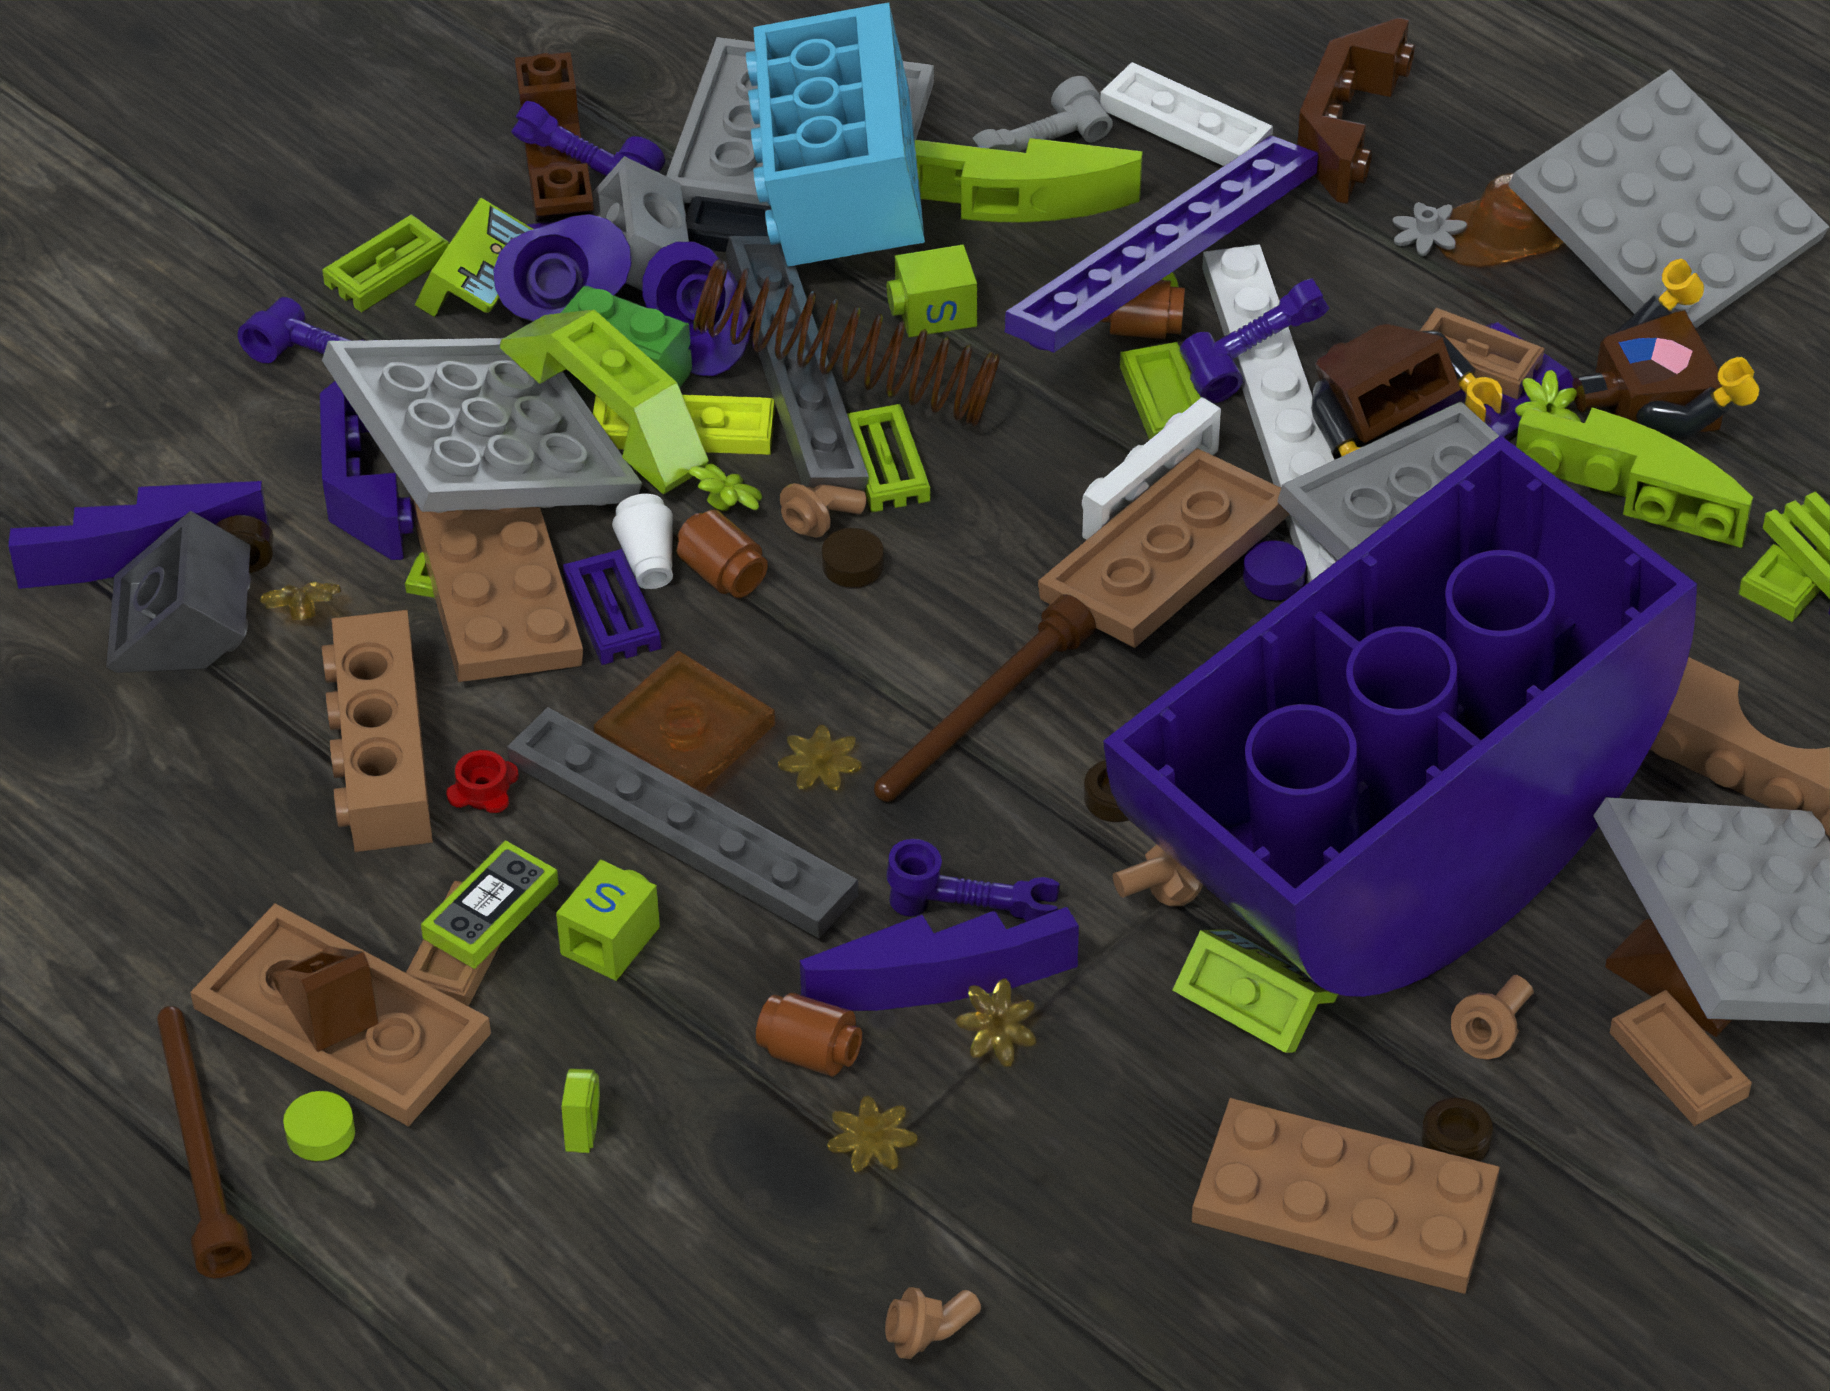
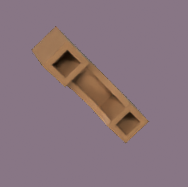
[1650,657,1830,837]

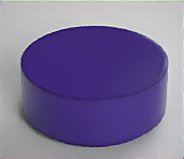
[1243,541,1306,600]

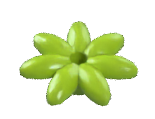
[1515,370,1581,422]
[689,464,762,511]

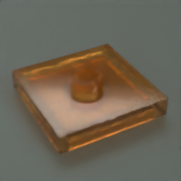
[594,651,775,792]

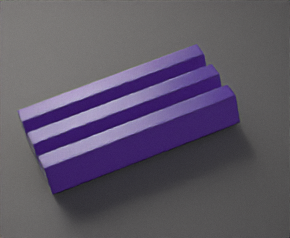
[563,549,661,665]

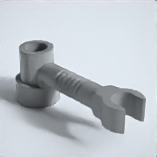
[973,76,1113,152]

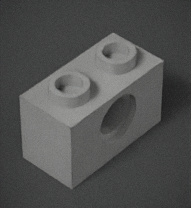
[592,156,689,291]

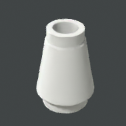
[612,494,673,589]

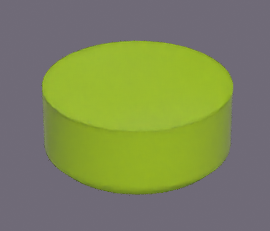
[283,1091,355,1161]

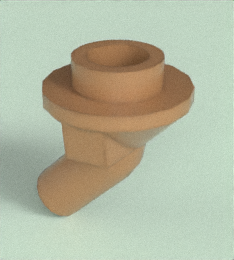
[780,483,866,538]
[1113,844,1203,907]
[1451,975,1534,1060]
[885,1287,981,1359]

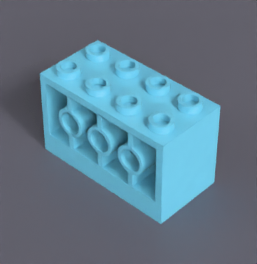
[746,2,925,267]

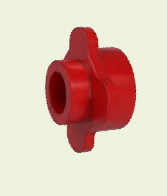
[446,750,519,813]

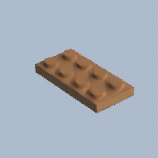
[1038,448,1290,648]
[410,495,583,682]
[190,903,491,1127]
[1192,1098,1500,1294]

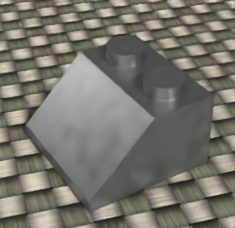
[106,511,251,673]

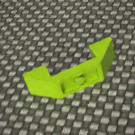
[500,309,709,495]

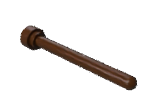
[874,594,1096,802]
[157,1006,252,1278]

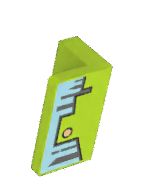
[415,198,533,317]
[1172,929,1338,1053]

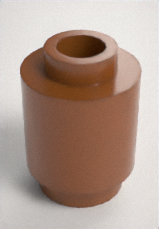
[1100,280,1185,339]
[677,510,768,598]
[756,993,862,1076]

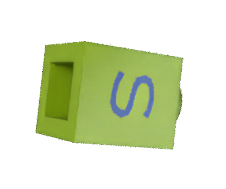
[886,244,977,338]
[556,859,660,981]

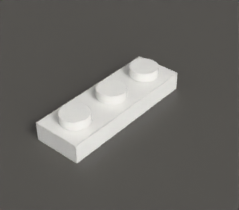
[1100,62,1273,166]
[1082,397,1221,540]

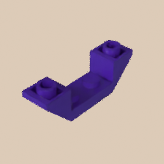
[320,381,414,560]

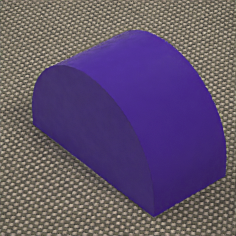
[1103,435,1697,997]

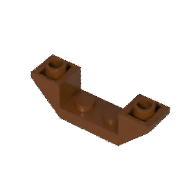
[1297,18,1415,204]
[515,52,594,221]

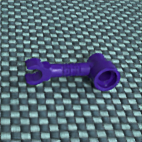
[511,101,665,176]
[1180,278,1330,404]
[238,297,352,363]
[886,839,1060,922]

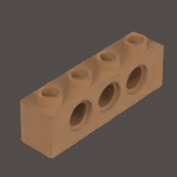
[322,610,433,852]

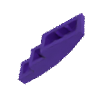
[8,481,269,589]
[800,907,1079,1011]

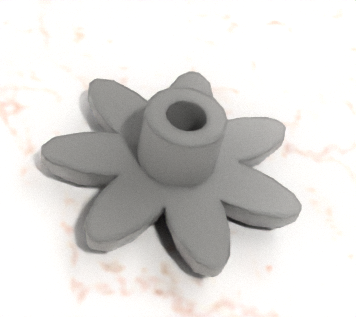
[1392,202,1467,256]

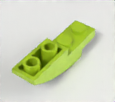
[915,138,1143,222]
[1516,407,1753,548]

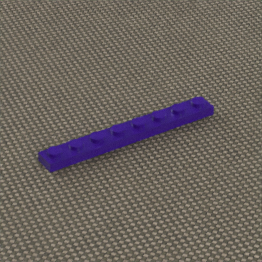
[1005,135,1319,353]

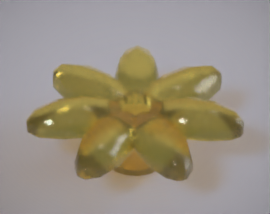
[260,581,342,620]
[778,725,862,790]
[955,978,1036,1067]
[827,1096,917,1172]

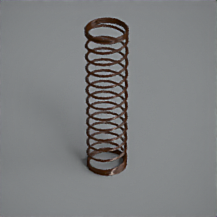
[693,258,1000,427]

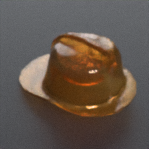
[1436,173,1564,267]

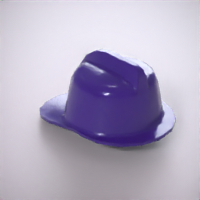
[493,214,632,321]
[642,241,750,376]

